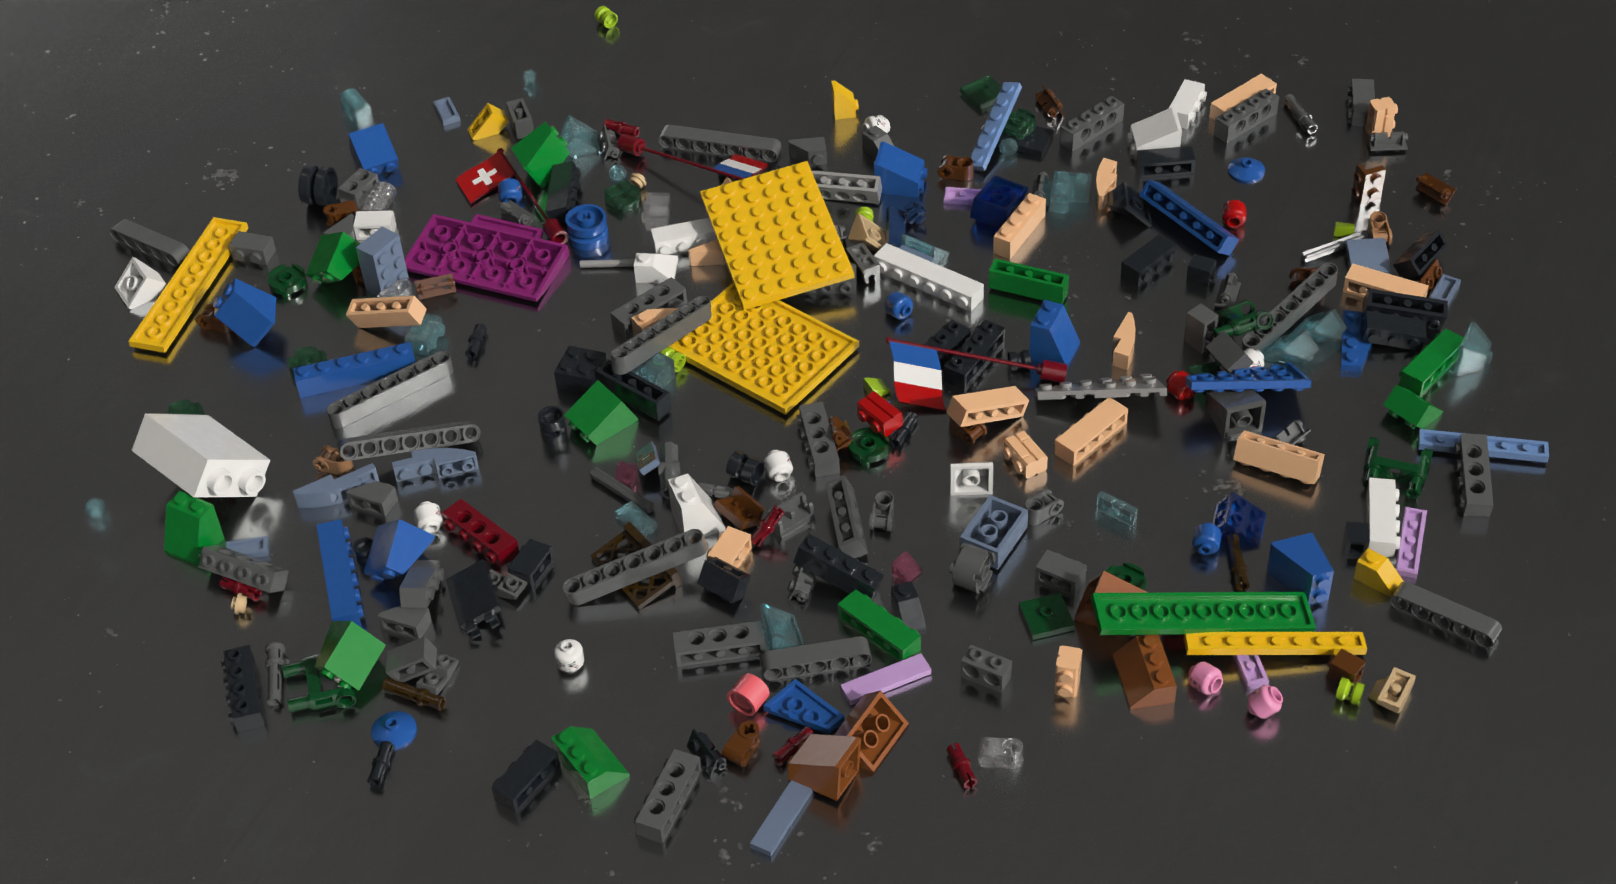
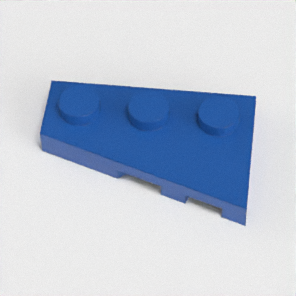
[763,679,844,735]

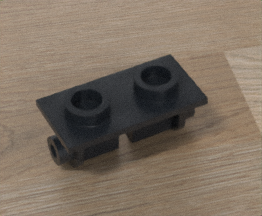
[687,729,727,777]

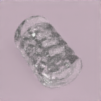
[362,182,397,211]

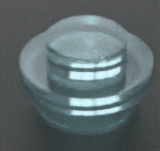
[523,69,537,86]
[999,138,1018,156]
[609,165,627,182]
[84,498,105,517]

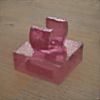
[615,461,639,489]

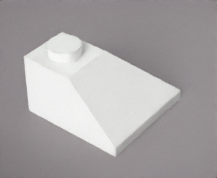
[634,253,678,284]
[114,257,166,309]
[950,462,993,496]

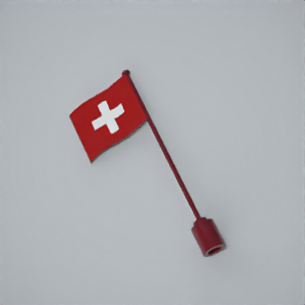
[455,148,569,244]

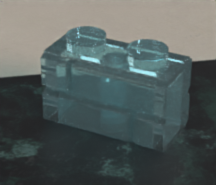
[339,89,374,127]
[404,313,445,356]

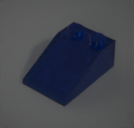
[970,175,1029,229]

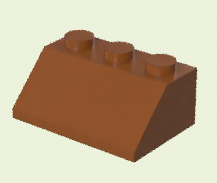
[1113,635,1177,710]
[834,690,909,772]

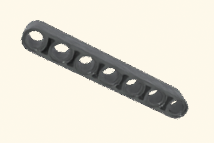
[658,125,782,162]
[1242,263,1338,353]
[611,296,712,375]
[327,351,454,429]
[336,420,481,461]
[563,529,709,605]

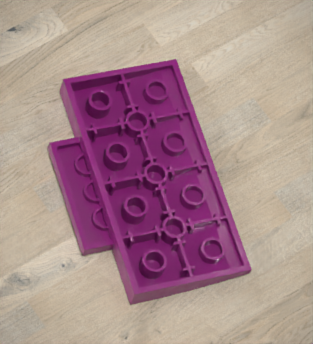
[405,214,570,302]

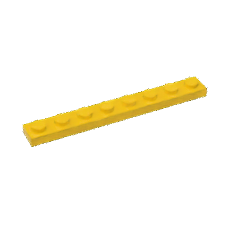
[1183,632,1367,655]

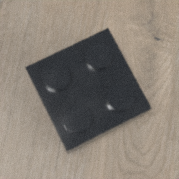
[554,345,607,395]

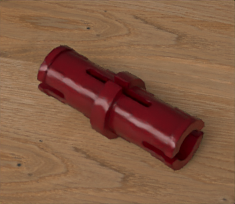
[603,119,640,137]
[751,505,785,547]
[220,576,262,601]
[772,726,813,766]
[946,743,978,788]

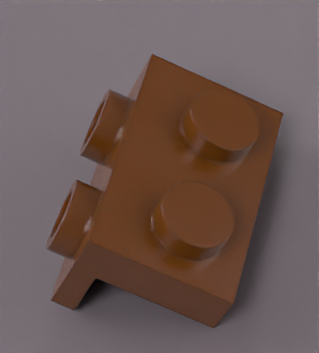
[1351,164,1386,204]
[714,486,764,530]

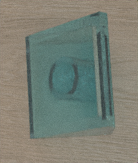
[901,234,949,265]
[760,603,805,650]

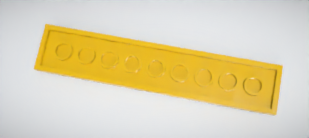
[128,217,248,353]

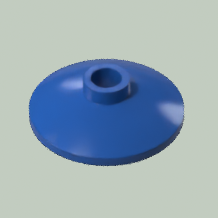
[1228,157,1265,182]
[371,711,417,749]

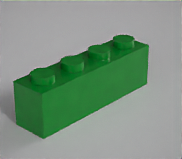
[988,258,1069,304]
[1399,328,1467,396]
[838,589,921,662]

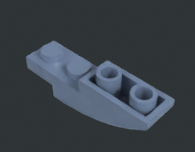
[392,448,479,482]
[293,463,379,508]

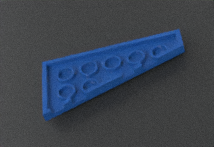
[1185,362,1311,392]

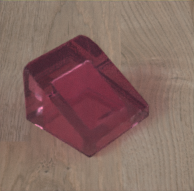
[892,551,922,582]

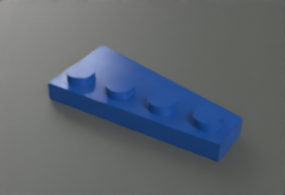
[1340,310,1372,372]

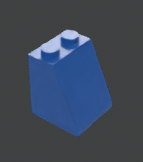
[349,123,399,175]
[874,141,928,198]
[213,278,276,347]
[1029,300,1080,368]
[364,519,435,582]
[1267,533,1334,604]

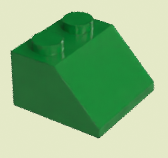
[1383,384,1443,429]

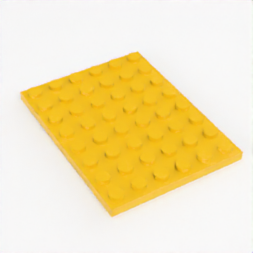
[700,161,855,310]
[669,283,859,415]

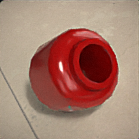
[1222,200,1247,228]
[1166,370,1196,400]

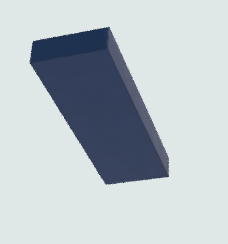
[886,205,906,248]

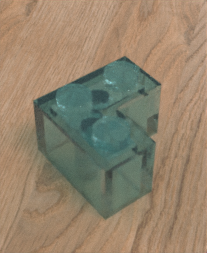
[1049,171,1092,213]

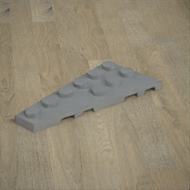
[1034,374,1167,400]

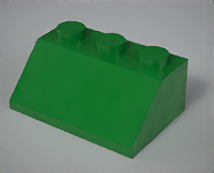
[551,726,630,799]

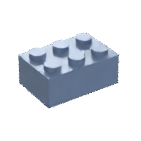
[356,227,408,298]
[960,495,1028,570]

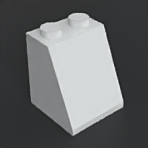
[1127,107,1182,162]
[668,474,725,537]

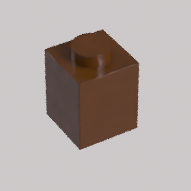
[1327,649,1366,690]

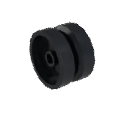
[298,165,338,207]

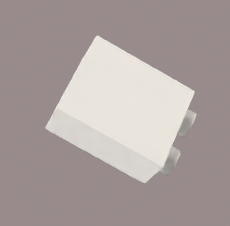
[132,413,270,497]

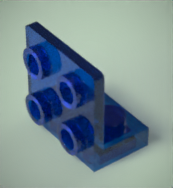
[1212,491,1266,545]

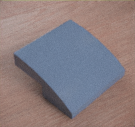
[1345,238,1391,274]

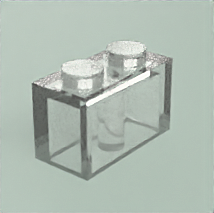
[642,193,671,231]

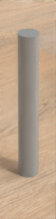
[580,259,635,268]

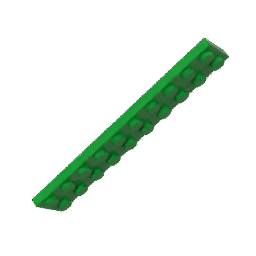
[1091,592,1316,635]

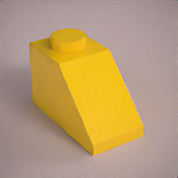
[831,80,859,120]
[467,103,509,140]
[1354,548,1404,597]

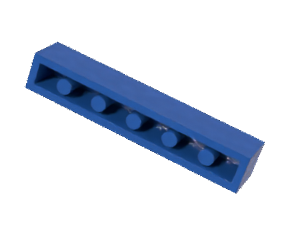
[1139,179,1240,256]
[293,342,415,399]
[316,519,364,627]

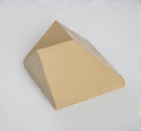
[847,213,886,253]

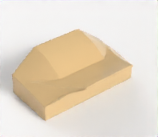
[1368,667,1416,713]

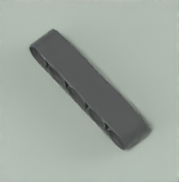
[109,219,190,267]
[1390,582,1502,648]
[760,637,872,681]

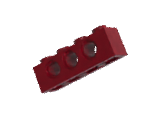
[442,498,519,568]

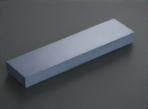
[750,780,813,857]

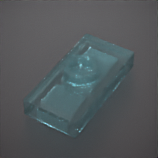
[1096,491,1138,527]
[615,501,658,537]

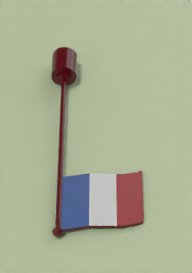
[617,134,768,180]
[885,336,1067,411]

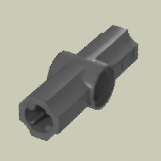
[658,442,681,499]

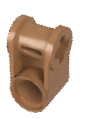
[1367,211,1392,245]
[312,445,354,477]

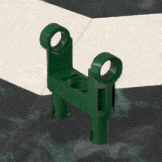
[1213,299,1274,338]
[1363,437,1433,499]
[282,653,356,713]

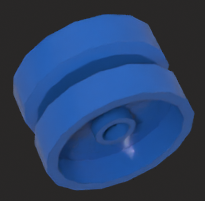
[565,204,609,251]

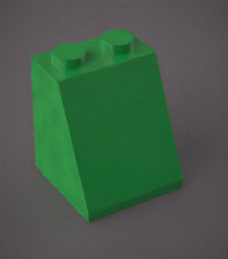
[511,121,570,189]
[305,232,361,285]
[564,380,639,446]
[164,491,224,567]
[315,621,386,691]

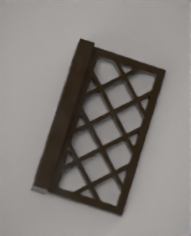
[590,521,683,610]

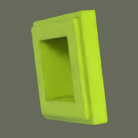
[1334,222,1355,237]
[863,377,891,397]

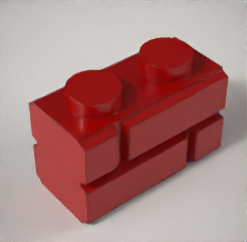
[856,391,903,437]

